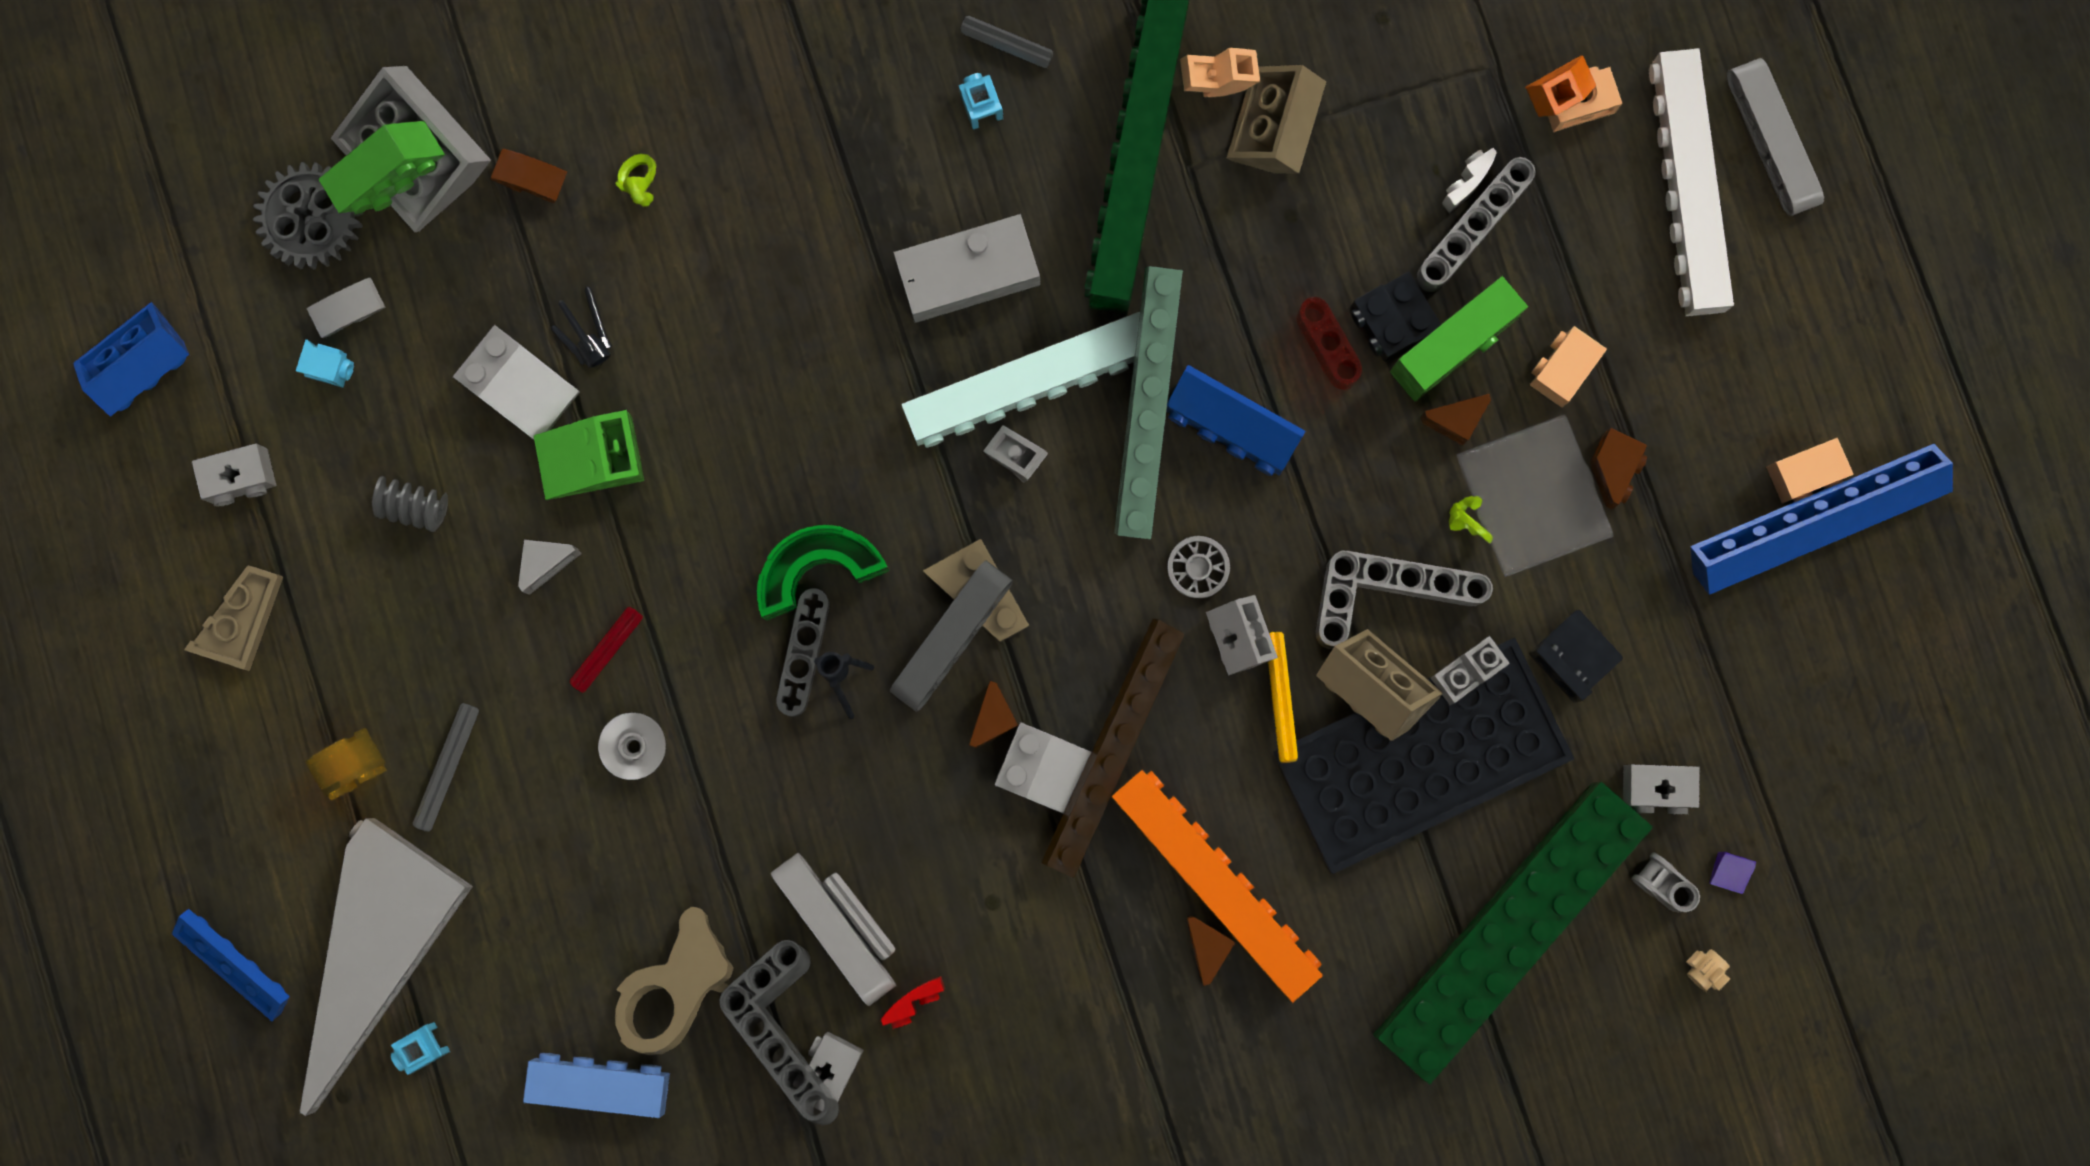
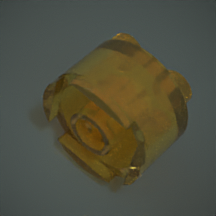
[304,728,387,801]

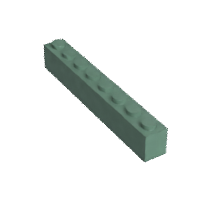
[1114,266,1183,539]

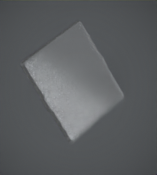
[1457,415,1613,577]

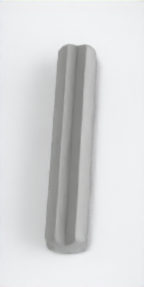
[823,873,895,960]

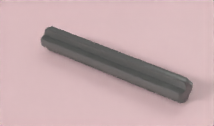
[413,703,479,831]

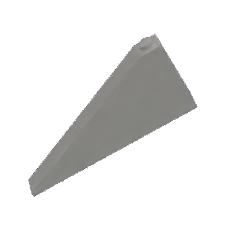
[300,818,473,1116]

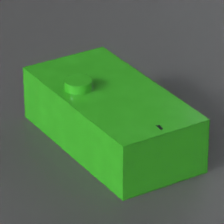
[1390,276,1528,402]

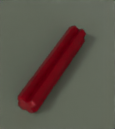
[569,606,643,693]

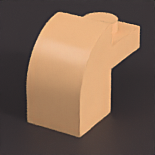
[1180,48,1260,97]

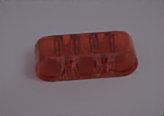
[1297,297,1362,390]

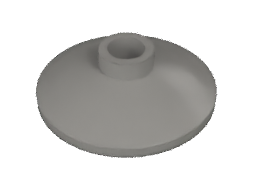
[598,713,666,780]

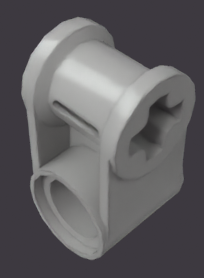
[1631,852,1700,912]

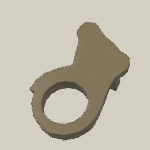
[615,907,734,1055]

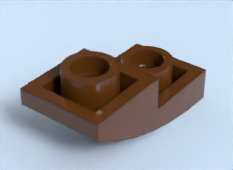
[490,148,567,204]

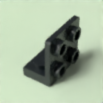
[1528,610,1623,703]

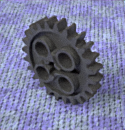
[253,162,364,270]

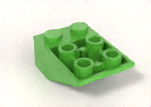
[533,410,644,500]

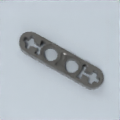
[777,588,830,717]

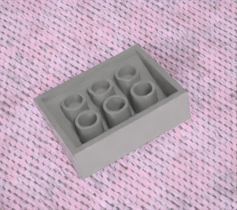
[331,66,491,232]

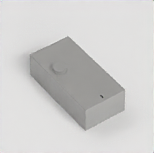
[894,214,1040,323]

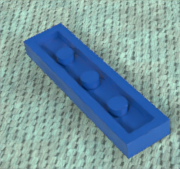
[172,909,290,1021]

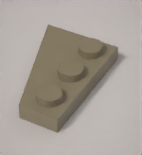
[923,539,1029,643]
[184,565,283,671]

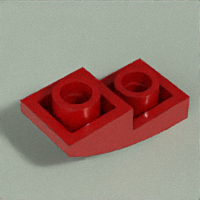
[881,976,945,1029]

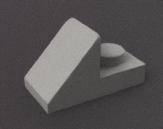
[983,425,1048,483]

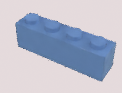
[523,1053,670,1118]

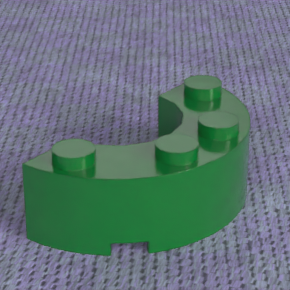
[757,525,890,621]

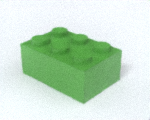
[318,121,445,214]

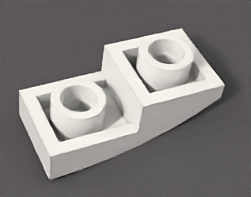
[1442,148,1497,214]

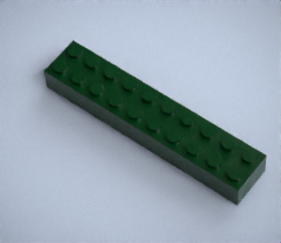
[1084,0,1189,315]
[1373,782,1653,1085]

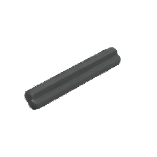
[961,16,1053,68]

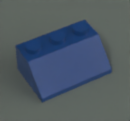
[73,302,189,417]

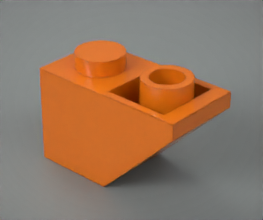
[1525,55,1596,117]

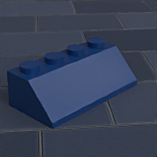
[1166,365,1306,476]

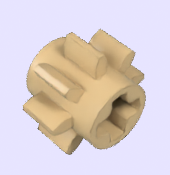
[1686,949,1730,992]

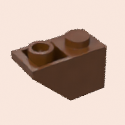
[1590,428,1647,509]

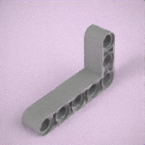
[1316,551,1493,649]

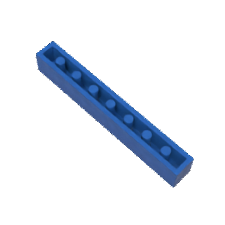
[1690,444,1953,595]

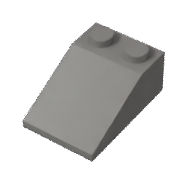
[453,325,580,439]
[995,722,1091,814]

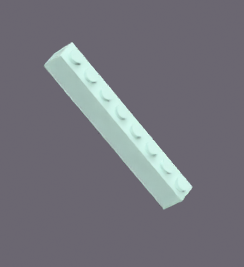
[902,312,1140,448]

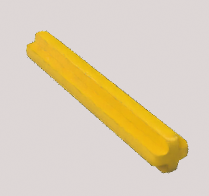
[1268,632,1298,763]

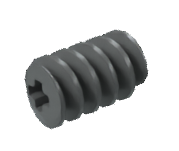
[372,476,448,532]

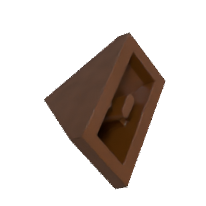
[1420,394,1491,446]
[969,681,1018,748]
[1186,916,1235,985]

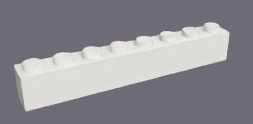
[1649,48,1734,316]

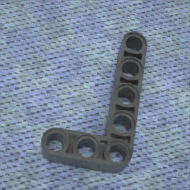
[719,940,839,1125]

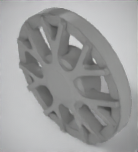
[1167,536,1230,599]

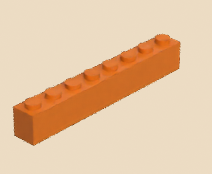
[1111,770,1323,1003]

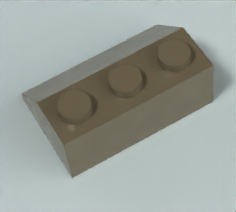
[1227,65,1326,173]
[1316,629,1443,741]

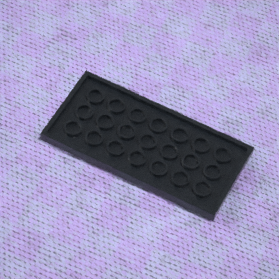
[1272,638,1575,874]

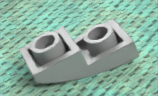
[306,278,386,338]
[1431,636,1510,705]

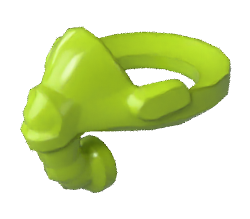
[615,154,656,207]
[1449,496,1493,544]

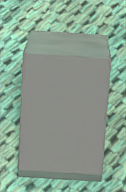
[518,540,582,595]

